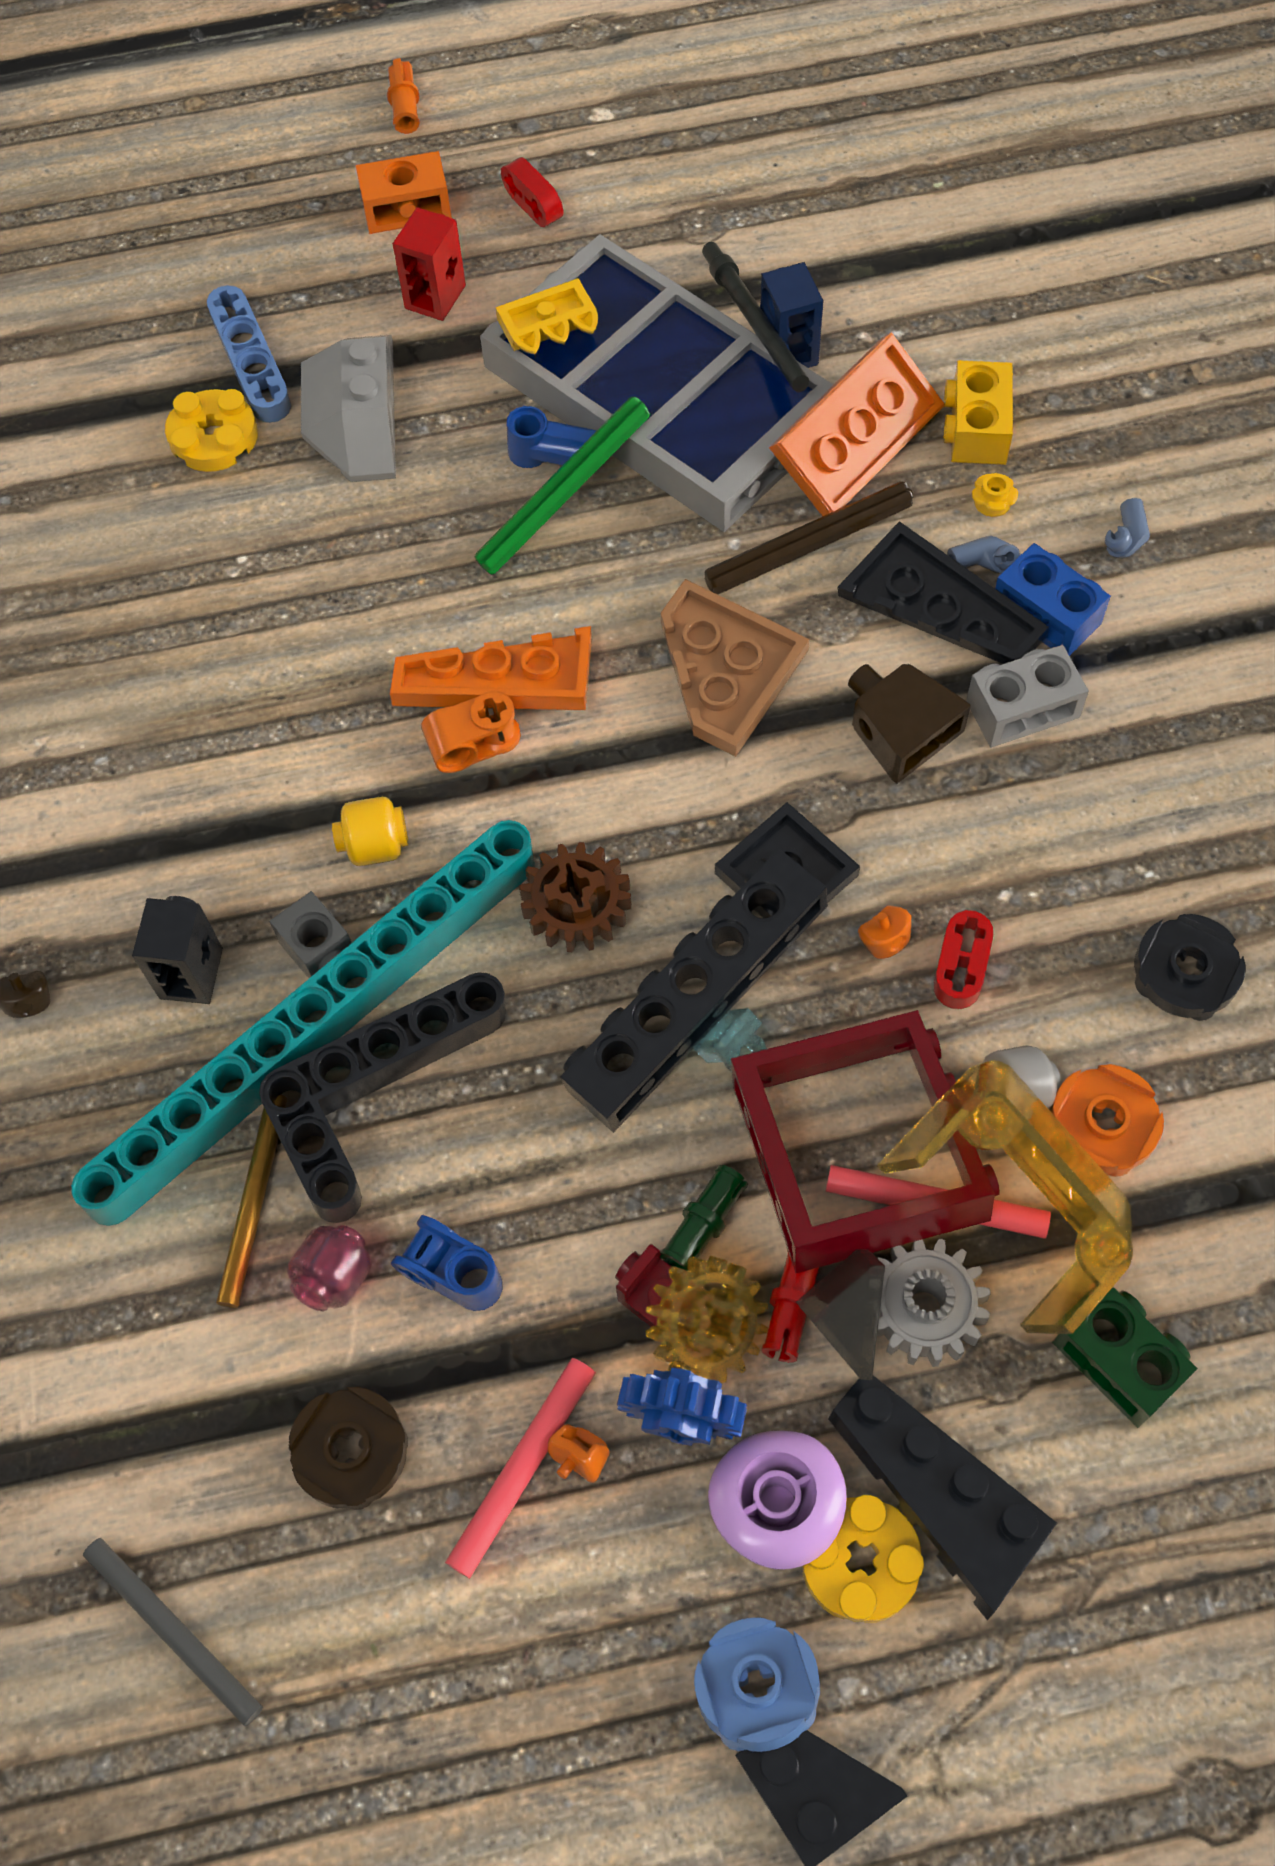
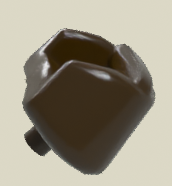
[0,971,50,1018]

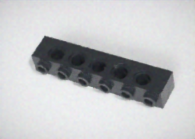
[560,848,828,1133]

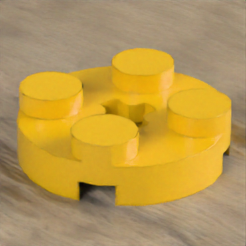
[165,389,258,472]
[802,1495,924,1623]

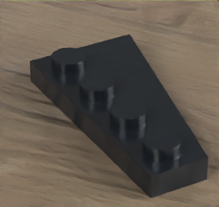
[837,521,1049,664]
[828,1370,1057,1621]

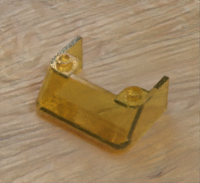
[877,1060,1133,1334]

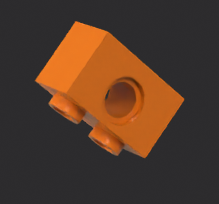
[356,151,452,234]

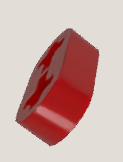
[501,157,564,227]
[934,910,993,1009]

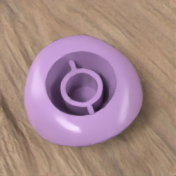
[708,1431,847,1569]

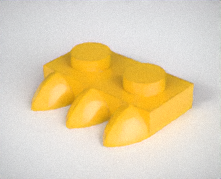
[495,278,598,355]

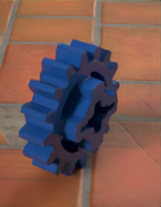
[617,1368,747,1446]

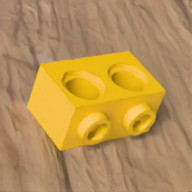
[943,360,1013,465]

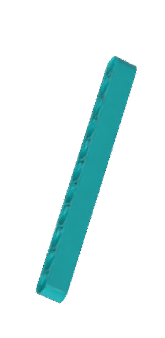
[71,820,535,1226]

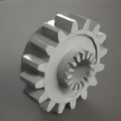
[863,1239,991,1367]

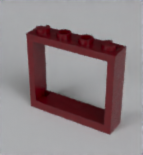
[731,1010,1000,1273]

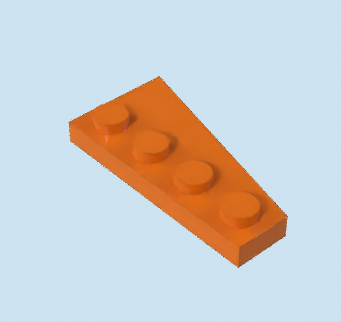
[390,626,592,710]

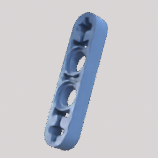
[207,285,291,423]

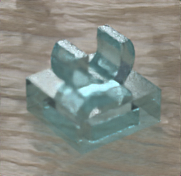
[693,1008,767,1072]

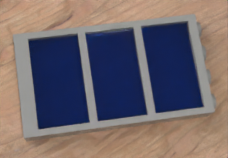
[480,234,833,532]

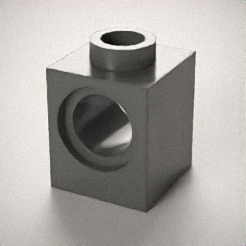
[269,891,352,978]

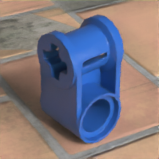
[391,1215,503,1311]

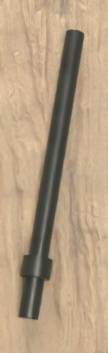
[702,242,809,392]

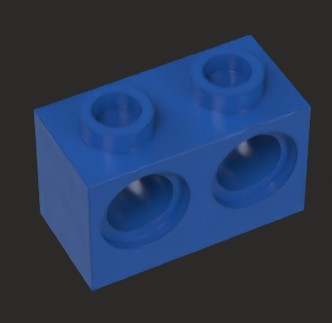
[995,543,1111,656]

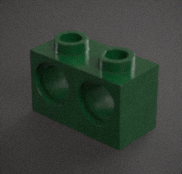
[1052,1283,1198,1428]

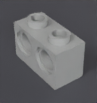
[966,645,1089,748]

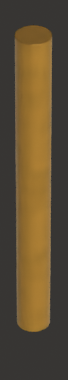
[216,1095,288,1308]

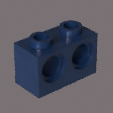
[760,262,824,368]

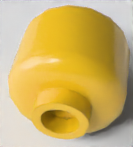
[332,797,409,866]

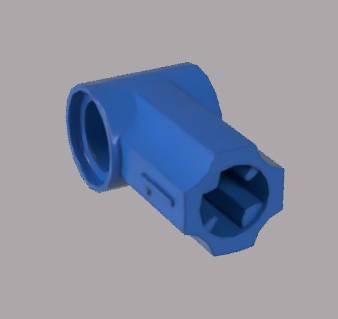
[506,406,597,468]

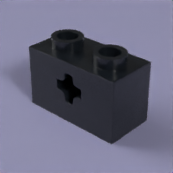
[132,896,223,1004]

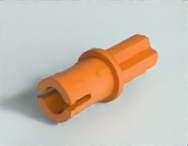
[387,58,420,134]

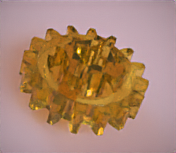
[646,1256,768,1384]

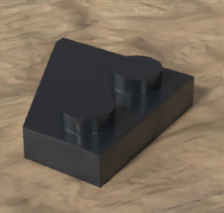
[735,1730,908,1866]

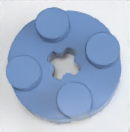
[694,1618,820,1752]

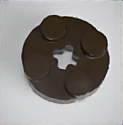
[289,1387,408,1510]

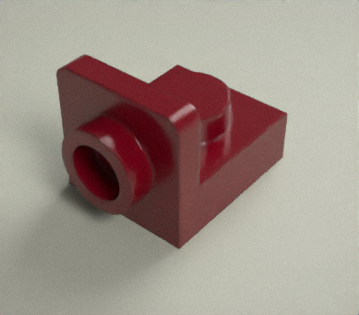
[615,1244,705,1342]

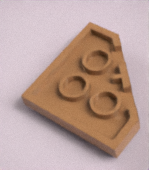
[661,579,810,757]

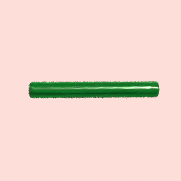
[474,396,650,575]

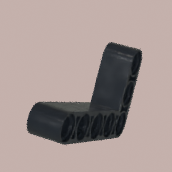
[259,972,506,1223]

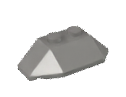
[301,335,396,482]

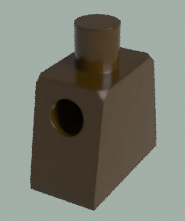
[848,664,971,784]

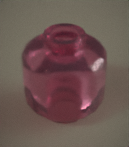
[287,1225,372,1311]

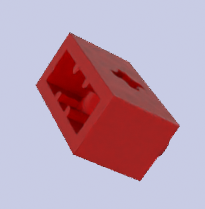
[392,207,466,321]

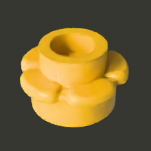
[972,473,1018,517]

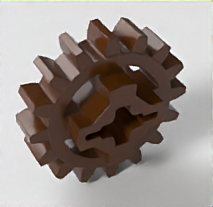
[519,842,632,952]

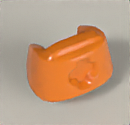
[858,905,912,959]
[548,1424,610,1483]

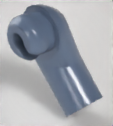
[1105,498,1150,558]
[947,536,1021,574]

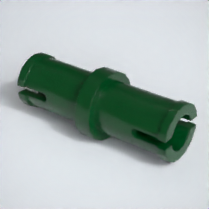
[661,1165,748,1276]

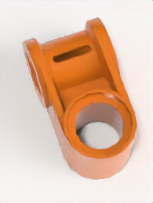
[421,691,521,773]

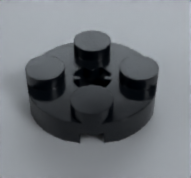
[1134,914,1246,1021]

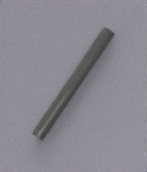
[83,1538,263,1726]

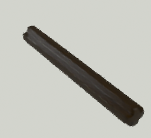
[704,481,914,594]

